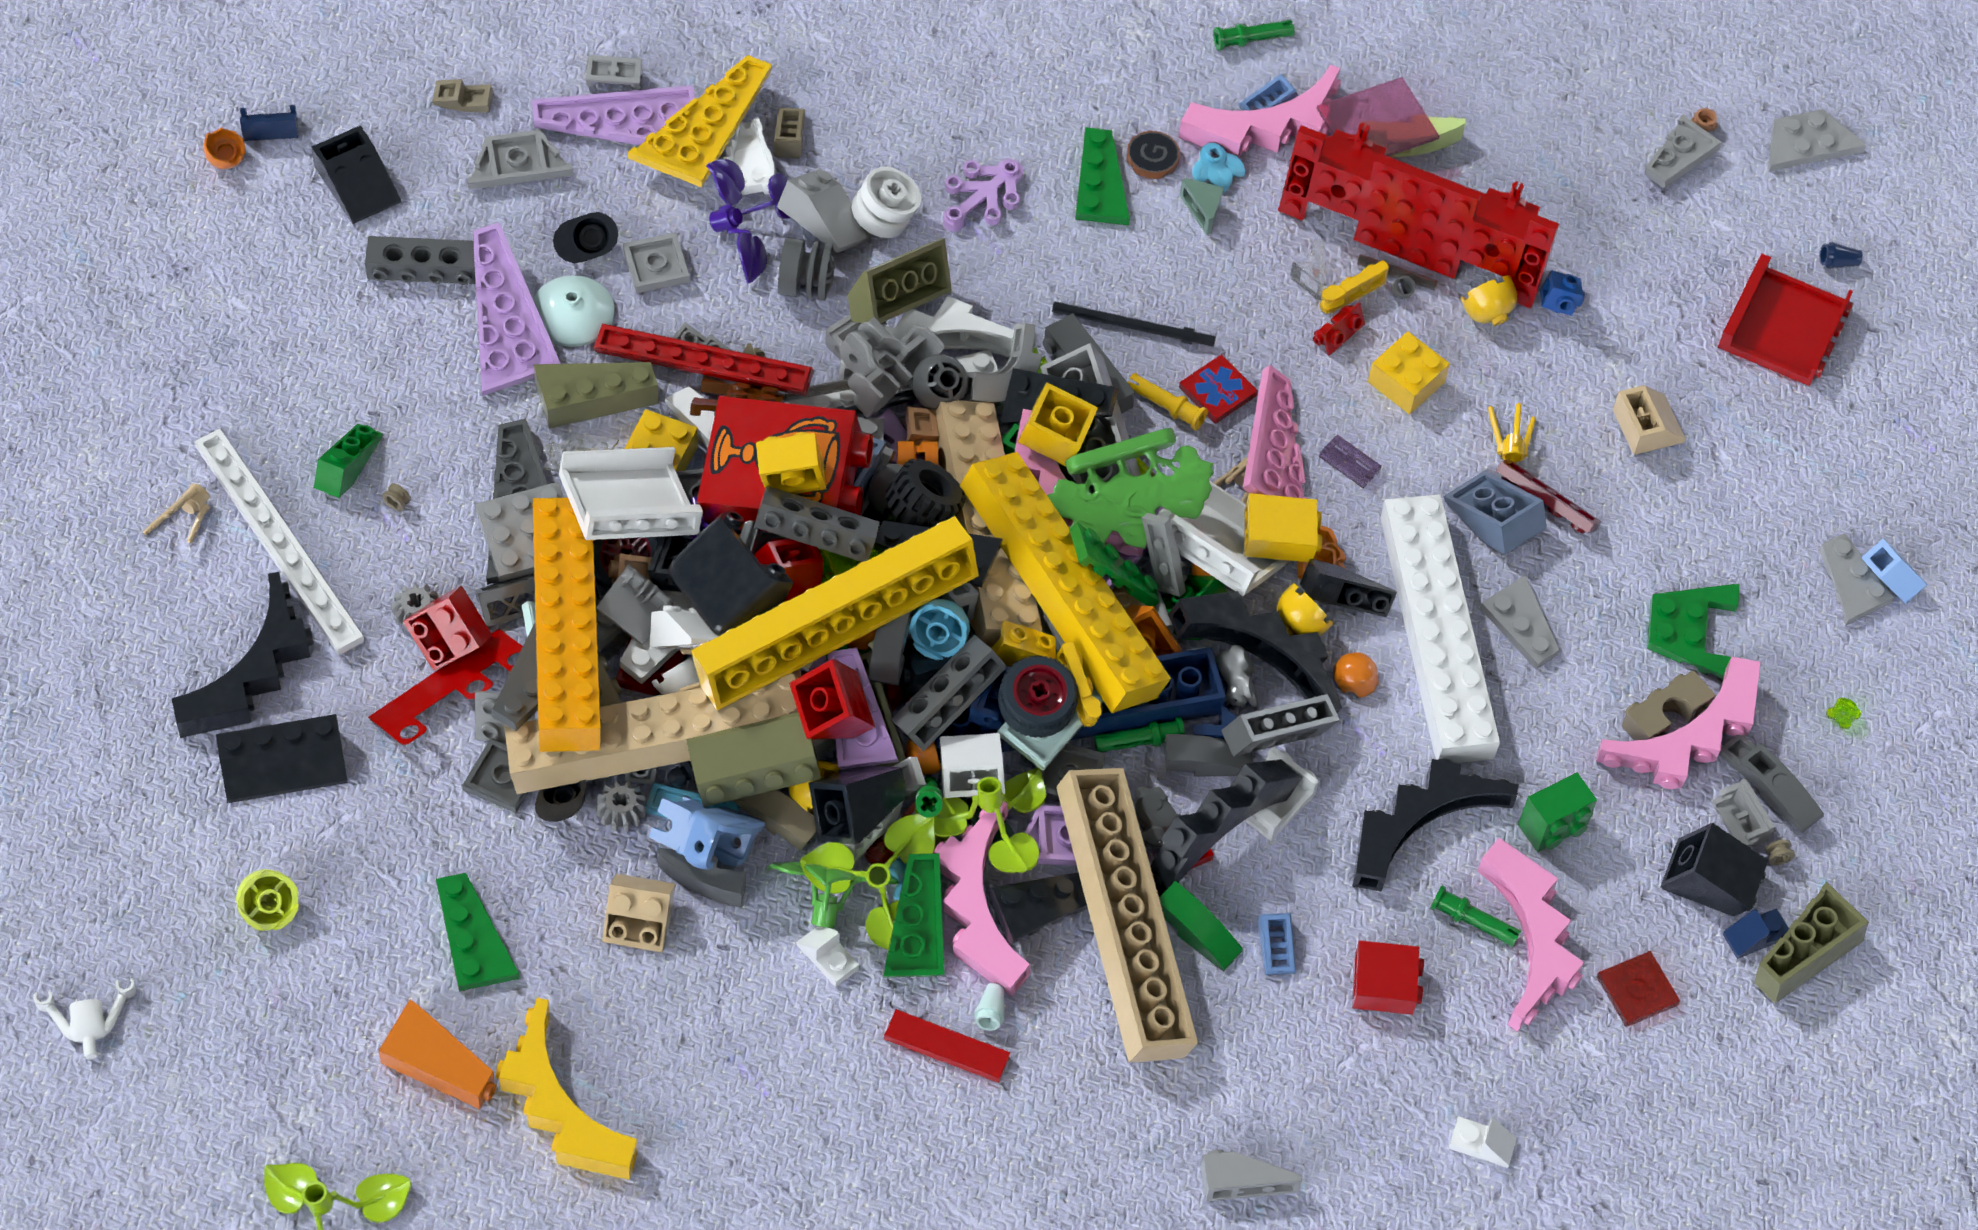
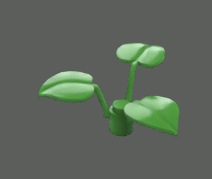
[767,862,899,928]

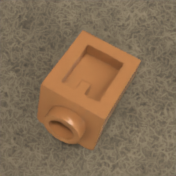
[905,407,939,445]
[608,554,652,585]

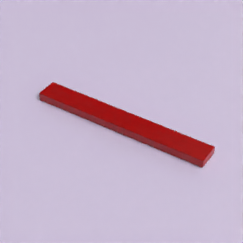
[594,323,814,396]

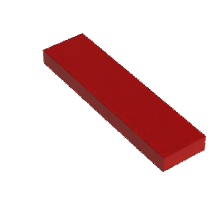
[884,1009,1011,1083]

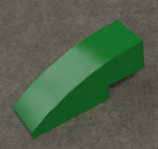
[1159,881,1243,972]

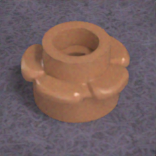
[1691,108,1718,132]

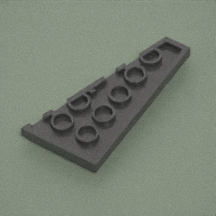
[486,418,547,585]
[492,600,623,732]

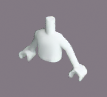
[33,978,136,1060]

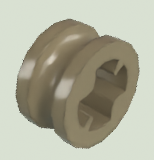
[382,483,411,512]
[1765,839,1796,865]

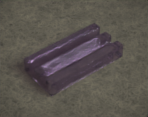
[1319,434,1382,489]

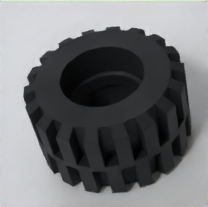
[885,459,966,528]

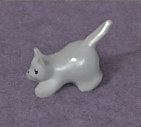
[1197,644,1258,707]

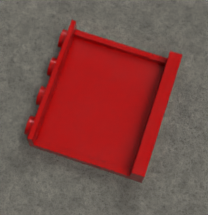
[1717,253,1854,386]

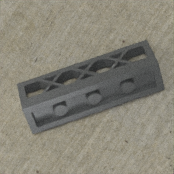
[474,574,599,627]

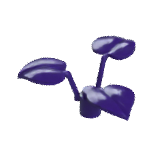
[706,159,791,284]

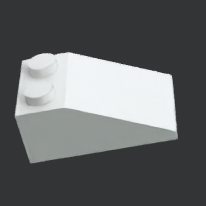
[650,606,720,650]

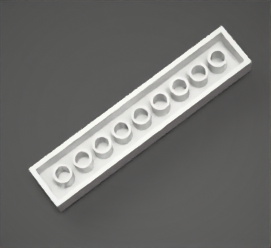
[1380,494,1500,763]

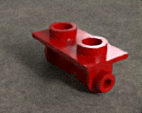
[1312,302,1365,356]

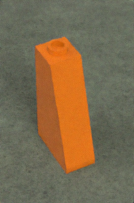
[378,999,497,1109]

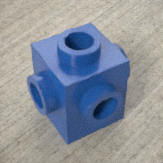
[1539,270,1585,316]

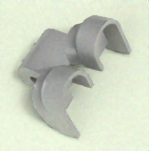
[839,317,945,418]

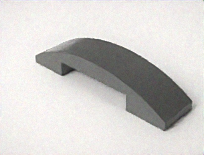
[869,610,914,686]

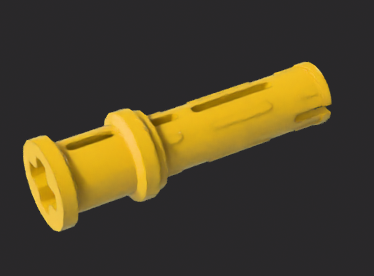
[1127,373,1208,431]

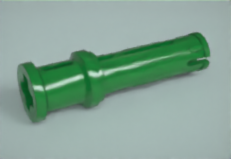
[1213,19,1295,51]
[1094,717,1185,753]
[915,776,943,818]
[1430,885,1521,947]

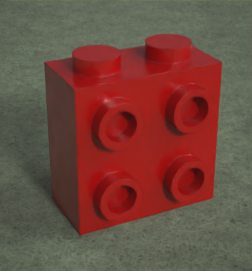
[1352,940,1424,1015]

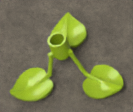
[914,767,1046,873]
[800,814,935,950]
[264,1163,412,1230]

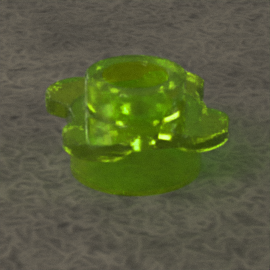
[1826,697,1861,729]

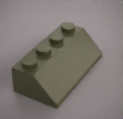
[847,238,952,323]
[686,712,821,807]

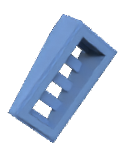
[1239,74,1298,111]
[1258,913,1296,975]

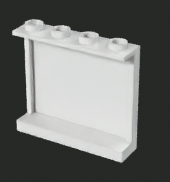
[559,447,703,540]
[1158,481,1290,596]

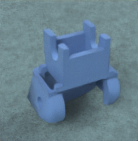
[649,796,765,869]

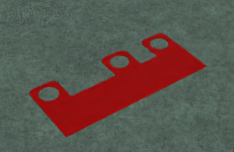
[368,629,523,745]

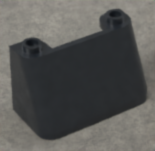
[668,511,794,635]

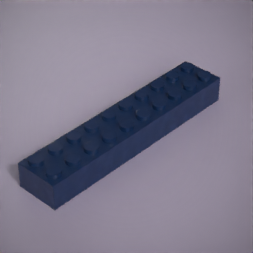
[934,647,1226,763]

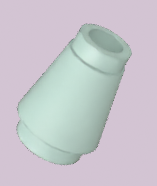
[974,983,1004,1031]

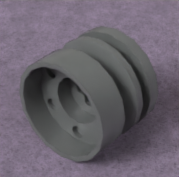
[778,237,835,301]

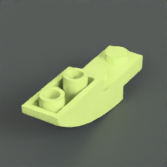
[1359,116,1466,157]

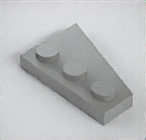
[1645,114,1721,189]
[1819,533,1894,626]
[1480,575,1560,669]

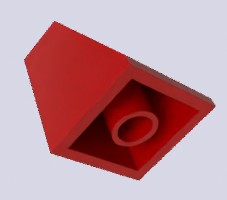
[789,659,875,739]

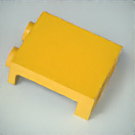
[991,620,1056,666]

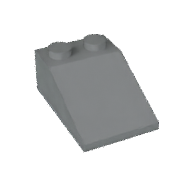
[777,169,871,253]

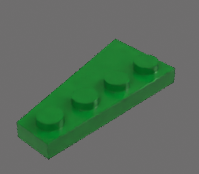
[1075,127,1130,226]
[1069,522,1160,606]
[882,853,944,978]
[436,873,520,992]

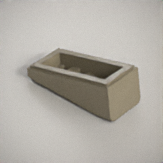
[774,108,805,158]

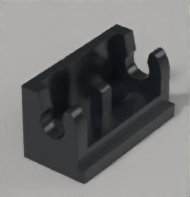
[648,535,692,592]

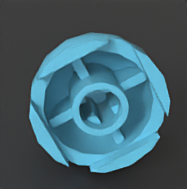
[909,599,970,660]

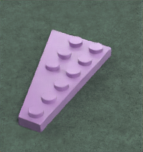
[531,85,695,145]
[473,222,561,396]

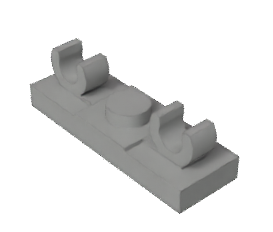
[1142,511,1188,597]

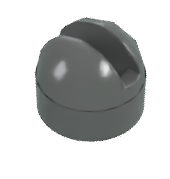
[1392,276,1416,299]

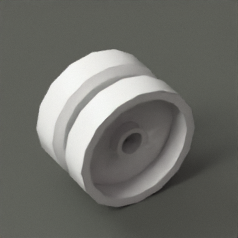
[851,167,922,238]

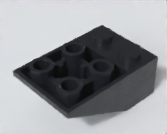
[311,125,402,224]

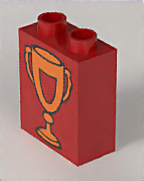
[697,396,873,532]

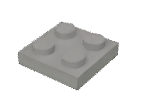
[622,233,690,293]

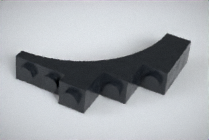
[171,572,314,738]
[1168,591,1342,714]
[1150,759,1302,897]
[1352,759,1519,892]

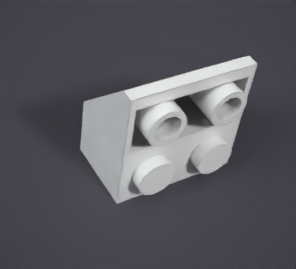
[940,733,1005,798]

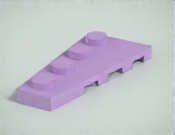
[828,648,899,770]

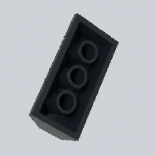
[216,714,348,803]

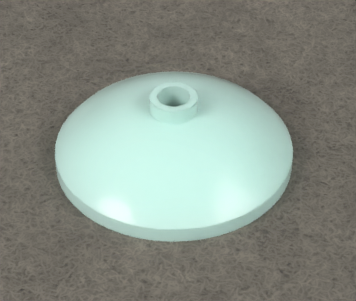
[533,275,615,347]

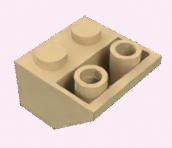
[1613,385,1686,455]
[602,874,676,952]

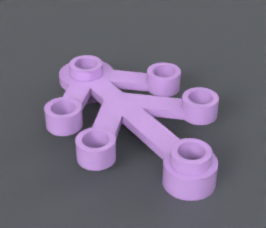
[943,159,1023,232]

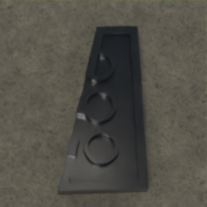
[1000,368,1119,425]
[873,520,1003,588]
[988,872,1088,945]

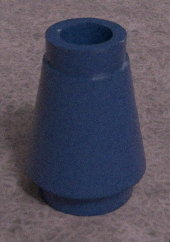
[1819,242,1863,269]

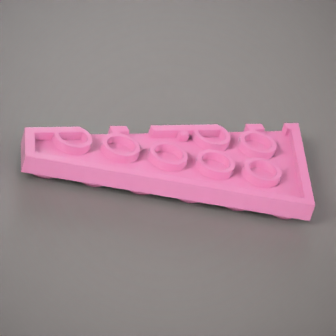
[1242,365,1308,499]

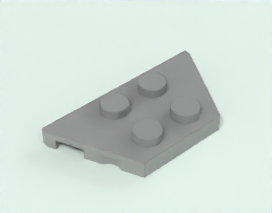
[1767,109,1866,171]
[467,130,573,190]

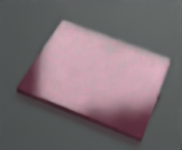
[1316,77,1439,156]

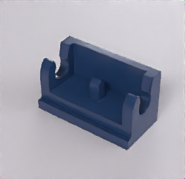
[240,105,298,141]
[969,665,1011,731]

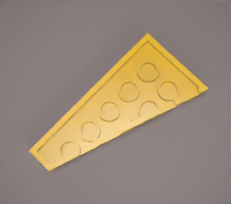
[627,55,772,187]

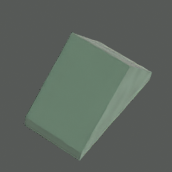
[1180,178,1224,235]

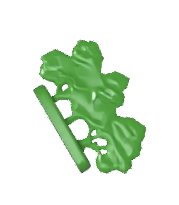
[1047,428,1214,549]

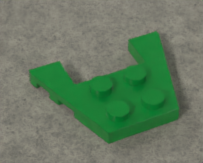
[1647,584,1740,682]

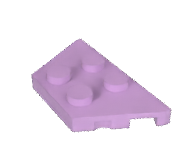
[1025,805,1077,866]

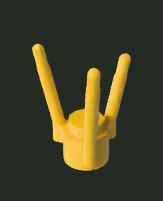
[1488,403,1536,463]

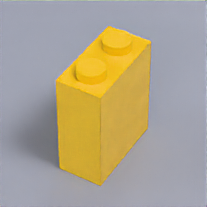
[1244,493,1322,562]

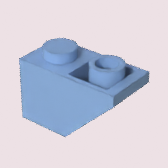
[1862,539,1928,604]

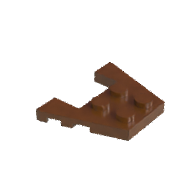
[690,375,785,416]

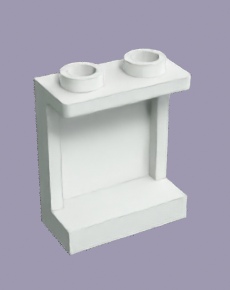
[1244,747,1319,841]

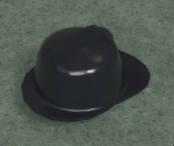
[553,212,619,263]
[535,780,586,822]

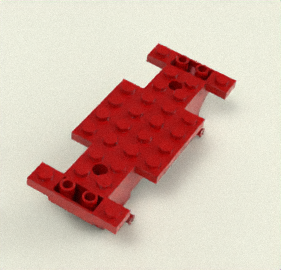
[1278,123,1560,309]

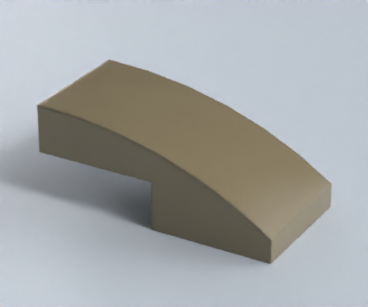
[432,79,494,112]

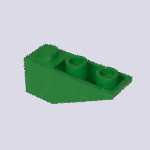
[313,424,383,498]

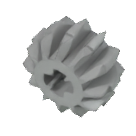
[391,582,439,631]
[596,780,647,832]

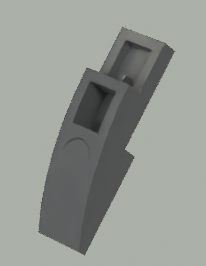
[1719,735,1824,833]

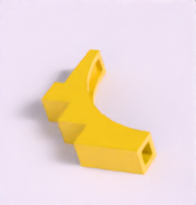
[495,997,638,1180]

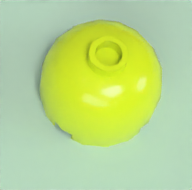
[236,869,299,931]

